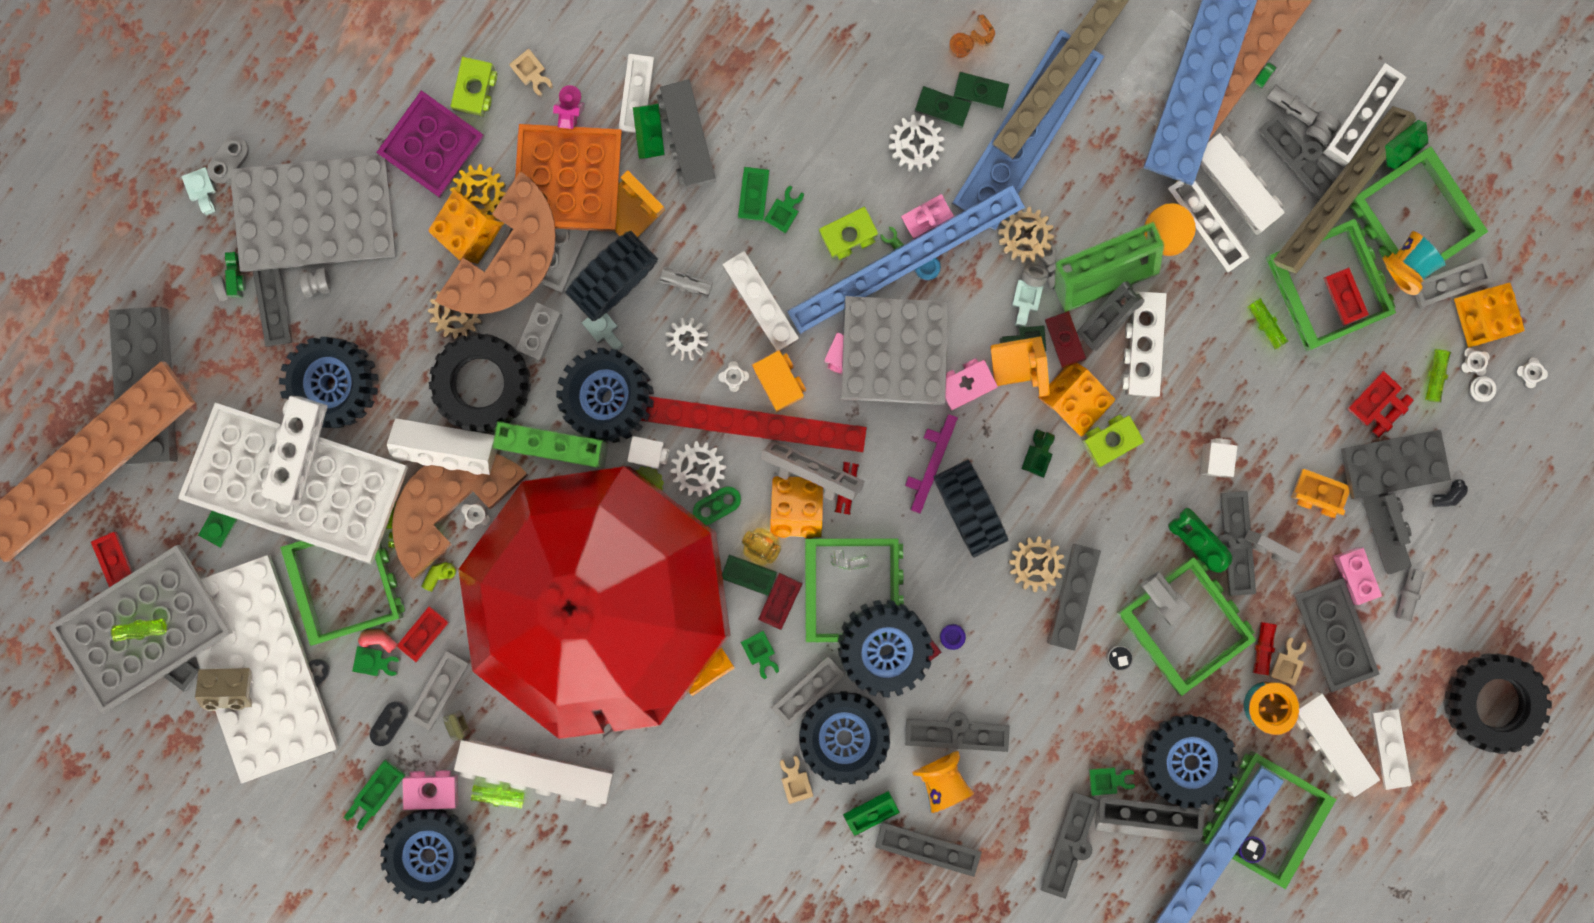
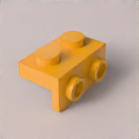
[1291,469,1349,518]

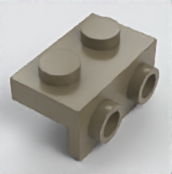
[195,668,252,711]

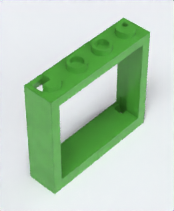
[1350,146,1489,261]
[1266,219,1396,351]
[1055,222,1164,312]
[493,422,609,469]
[805,538,904,642]
[280,541,405,646]
[1117,557,1256,696]
[1200,751,1337,889]

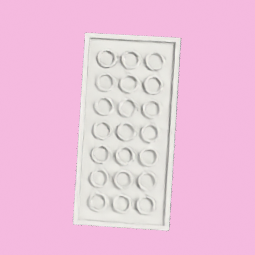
[178,403,408,564]
[196,555,339,784]

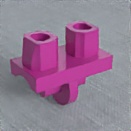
[553,85,585,129]

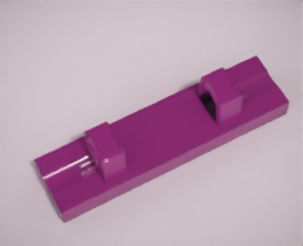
[905,414,958,514]

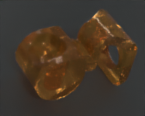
[949,15,995,58]

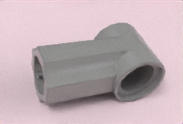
[1141,572,1192,626]

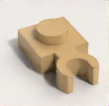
[509,49,553,97]
[1269,637,1306,686]
[780,755,814,804]

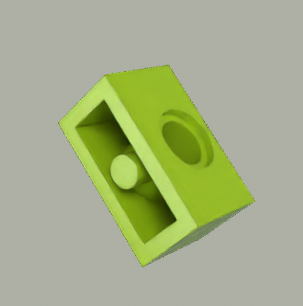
[450,56,498,117]
[818,206,878,260]
[1082,414,1145,468]

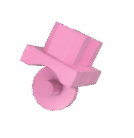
[901,194,954,239]

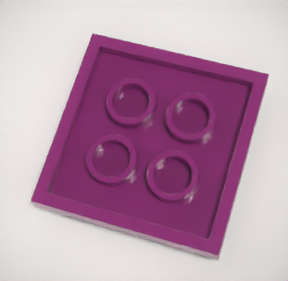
[376,90,485,198]

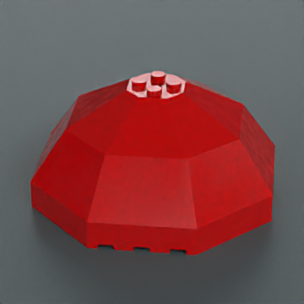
[458,466,731,739]

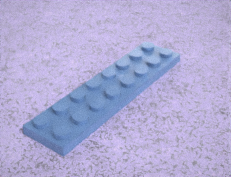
[1143,0,1257,185]
[952,29,1104,230]

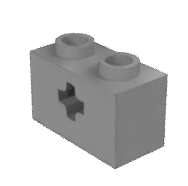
[516,303,563,362]

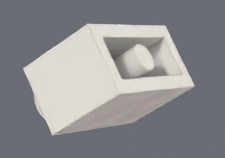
[627,436,669,469]
[1200,438,1237,477]

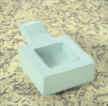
[181,167,216,215]
[1012,280,1043,327]
[582,313,624,350]

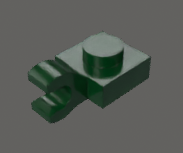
[1000,325,1047,352]
[1021,429,1055,478]

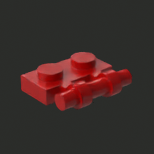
[1346,371,1414,438]

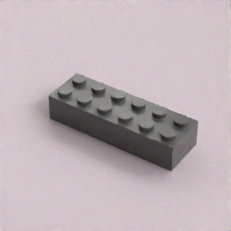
[109,307,177,465]

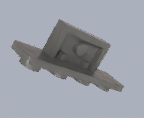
[1361,492,1412,574]

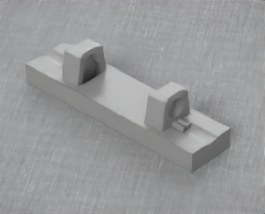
[761,440,865,501]

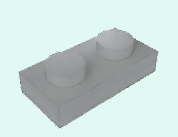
[1245,530,1301,565]

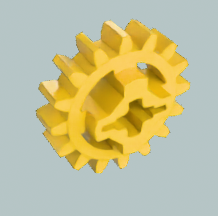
[450,164,506,215]

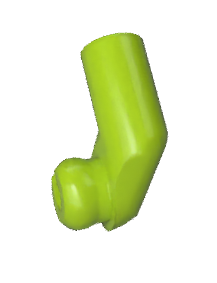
[421,562,456,592]

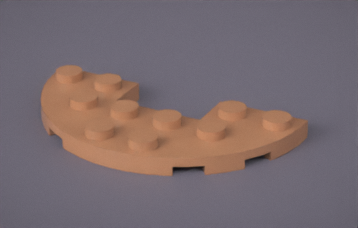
[434,171,556,314]
[392,454,528,580]

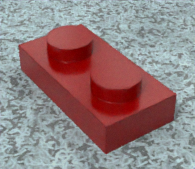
[1323,267,1369,325]
[90,532,133,587]
[396,606,450,662]

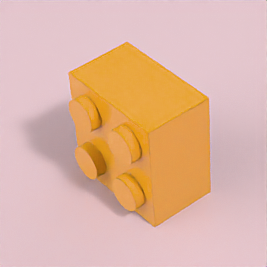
[752,350,806,413]

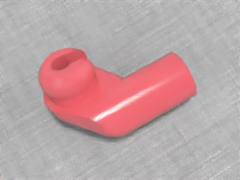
[358,629,397,653]

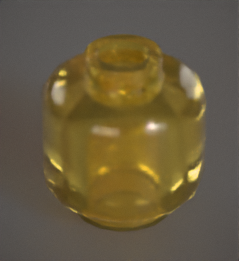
[742,527,781,565]

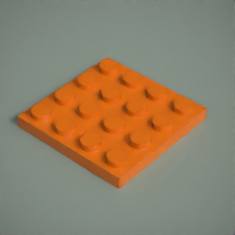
[515,124,622,232]

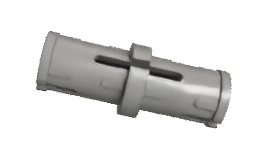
[1267,84,1318,126]
[659,266,713,298]
[1396,568,1426,622]

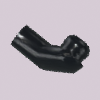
[1432,479,1468,507]

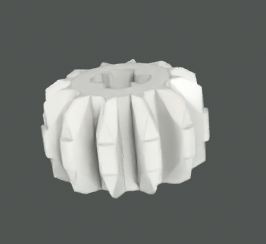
[665,318,708,361]

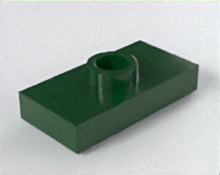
[953,72,1009,110]
[914,86,971,128]
[722,554,777,596]

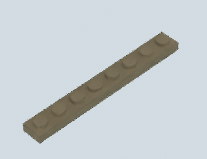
[992,0,1129,160]
[1273,106,1416,274]

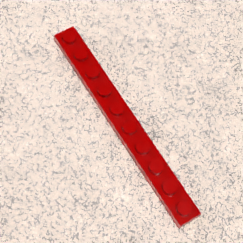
[614,395,867,453]

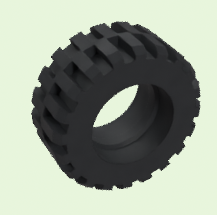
[429,333,531,432]
[1445,653,1552,754]

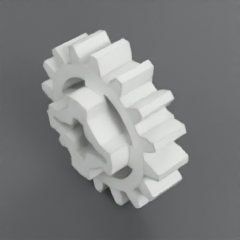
[889,115,944,172]
[670,441,726,497]

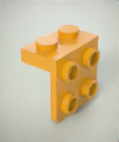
[770,476,823,539]

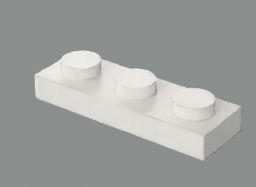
[619,54,654,133]
[1371,709,1412,790]

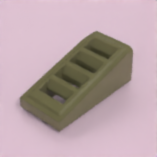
[443,710,471,741]

